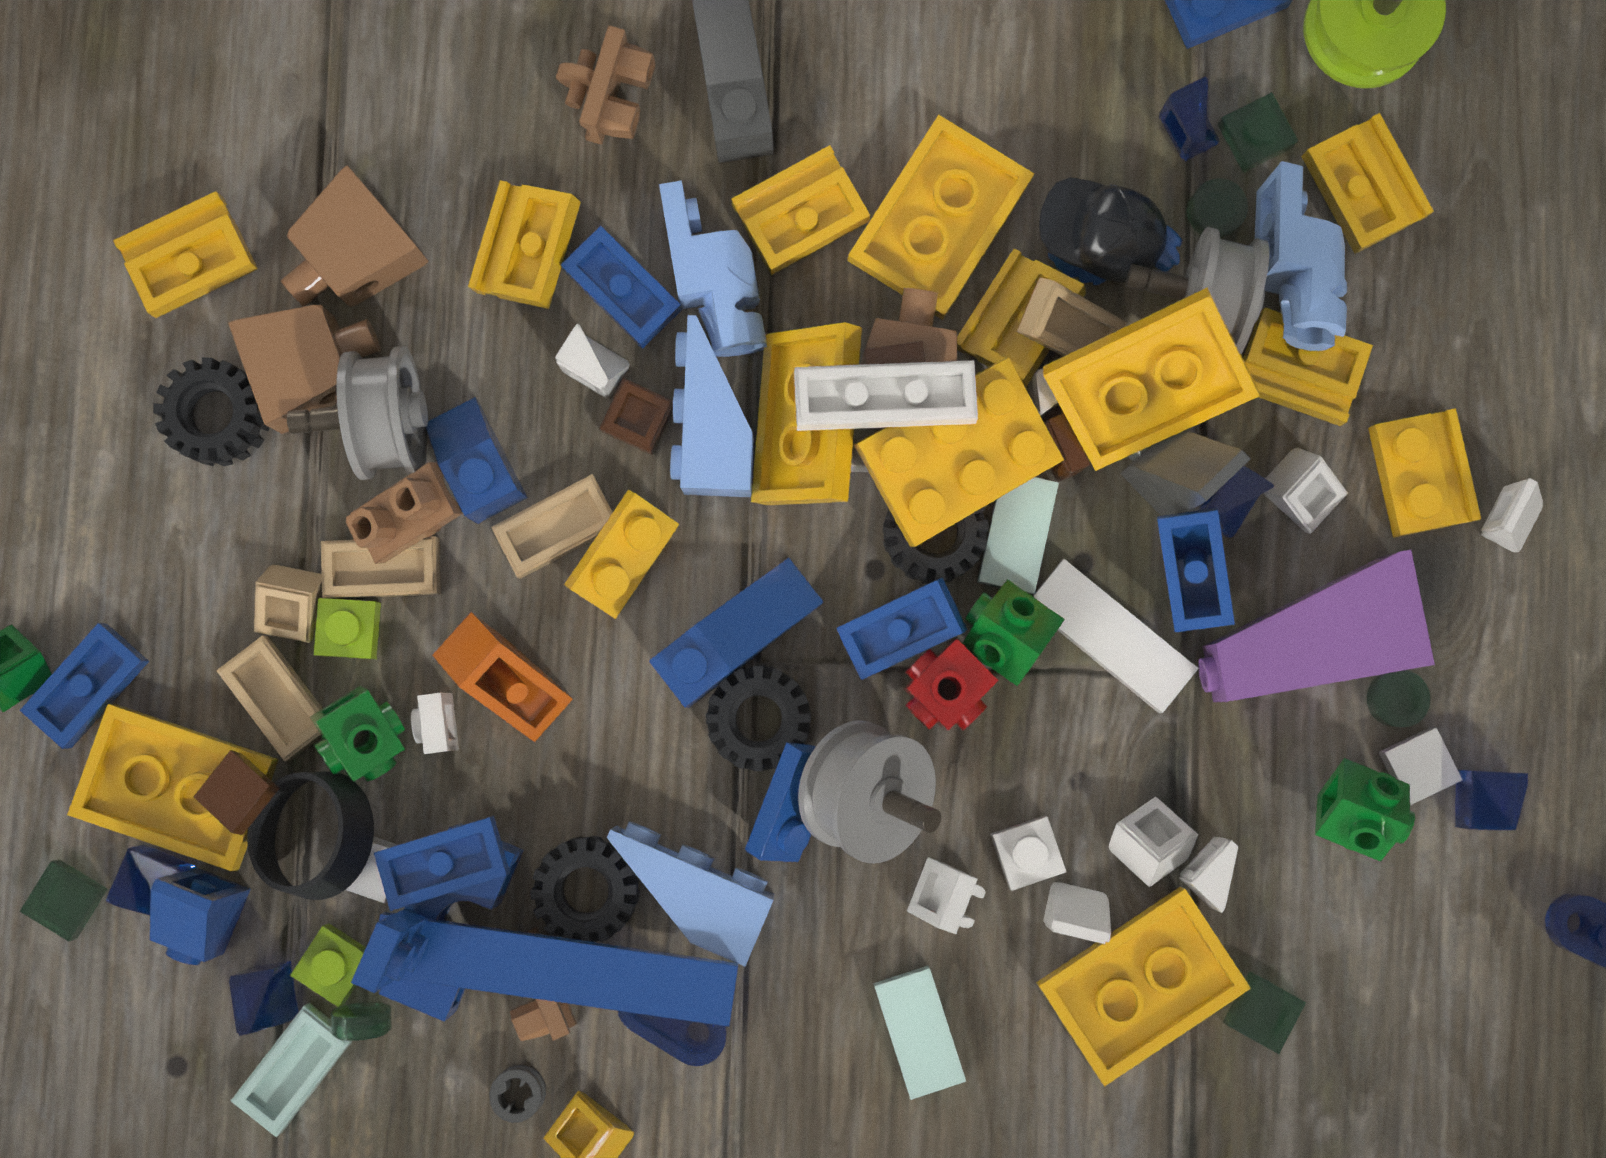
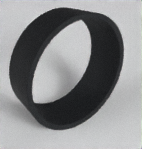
[247,771,374,900]

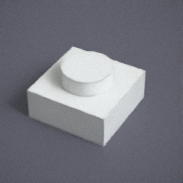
[411,692,459,754]
[990,815,1066,891]

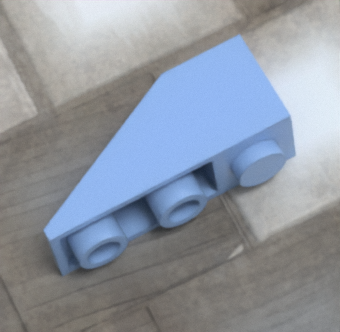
[670,315,754,497]
[607,821,774,966]

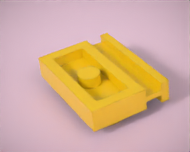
[1301,113,1434,254]
[731,145,870,275]
[468,180,581,309]
[113,191,258,318]
[957,249,1086,387]
[1243,307,1373,426]
[1368,408,1481,538]

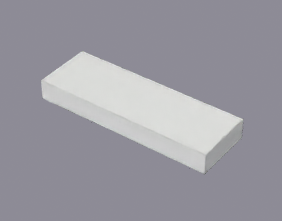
[794,360,978,431]
[1033,559,1199,713]

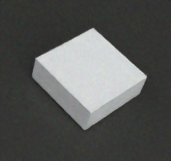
[1379,727,1462,805]

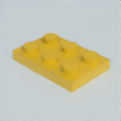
[847,114,1035,320]
[1043,287,1259,471]
[751,322,862,505]
[853,357,1064,547]
[67,704,279,871]
[1036,887,1251,1087]

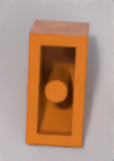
[432,612,573,742]

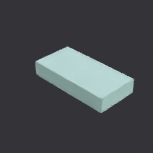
[977,477,1059,595]
[873,966,966,1100]
[231,1003,354,1137]

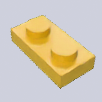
[564,490,679,619]

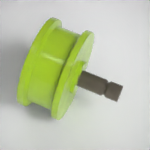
[1303,0,1446,88]

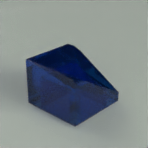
[1159,76,1220,161]
[1199,466,1274,538]
[1455,770,1528,830]
[106,845,197,916]
[229,961,298,1036]

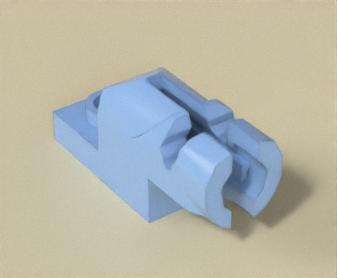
[1255,161,1347,351]
[659,180,767,357]

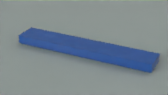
[379,912,739,1027]

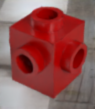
[903,639,999,731]

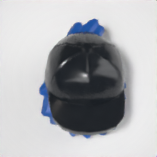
[1039,177,1182,285]

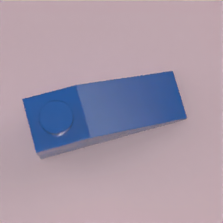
[649,558,824,708]

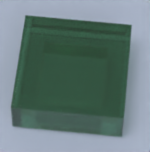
[19,859,108,942]
[1223,971,1306,1054]

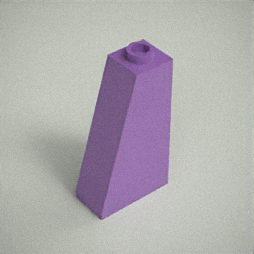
[1198,550,1435,702]

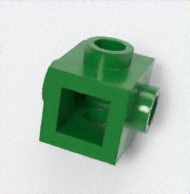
[962,579,1065,686]
[310,686,405,782]
[1315,758,1415,862]

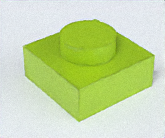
[314,598,381,660]
[290,923,366,1007]

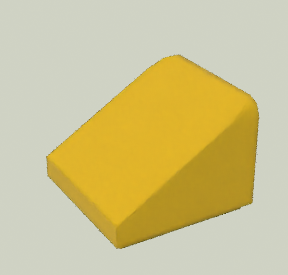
[543,1091,634,1158]

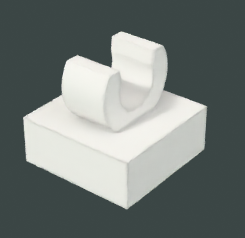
[907,857,986,934]

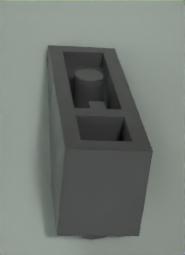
[692,0,774,163]
[1120,430,1251,516]

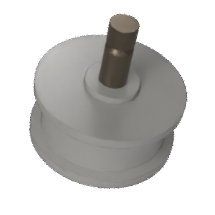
[1125,227,1269,354]
[287,346,428,480]
[798,720,942,864]

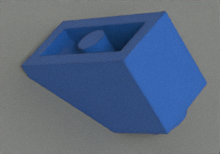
[426,397,528,524]
[1157,507,1235,632]
[150,868,251,965]

